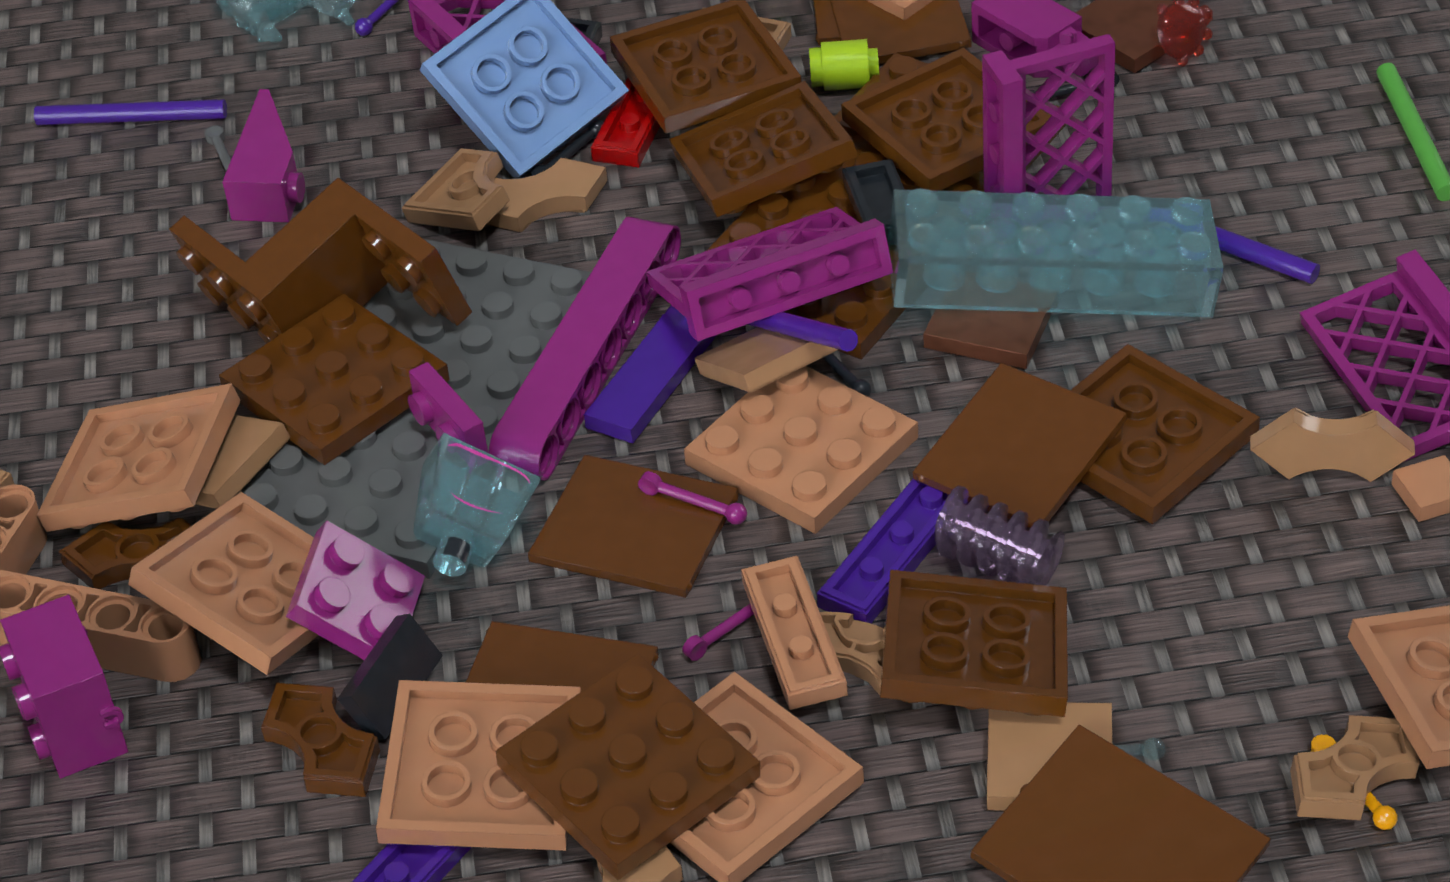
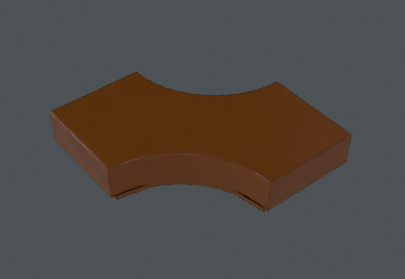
[59,518,192,589]
[261,683,380,797]

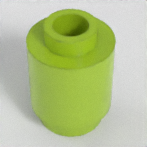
[809,39,879,91]

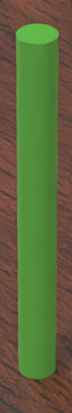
[1376,63,1450,201]

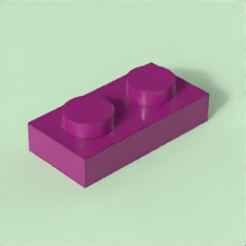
[408,362,490,472]

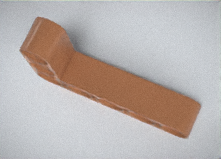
[0,484,202,682]

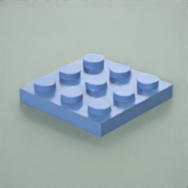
[420,0,629,179]

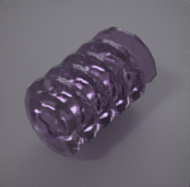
[935,485,1065,585]

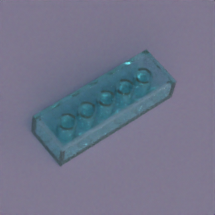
[888,189,1224,317]

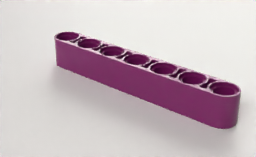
[488,217,681,481]

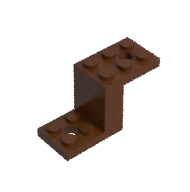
[169,178,472,344]

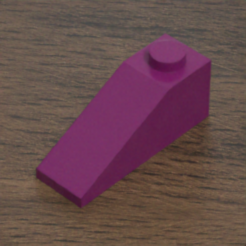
[222,89,305,222]

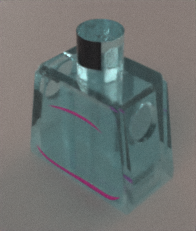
[413,433,541,576]

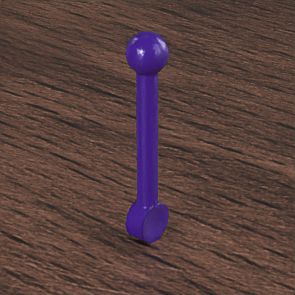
[355,0,399,36]

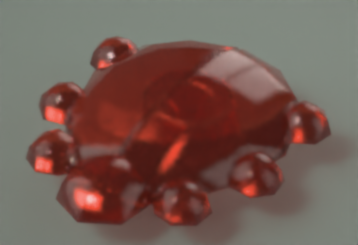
[1156,0,1213,67]

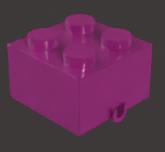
[0,594,129,779]

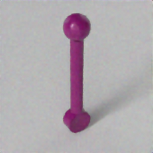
[638,471,747,525]
[682,604,754,661]

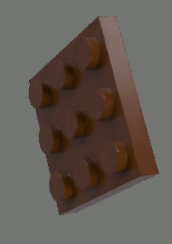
[610,0,801,134]
[841,47,1050,195]
[669,81,858,217]
[219,294,450,465]
[1071,344,1260,524]
[880,569,1068,717]
[496,653,760,880]

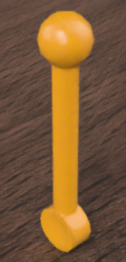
[1311,734,1398,830]

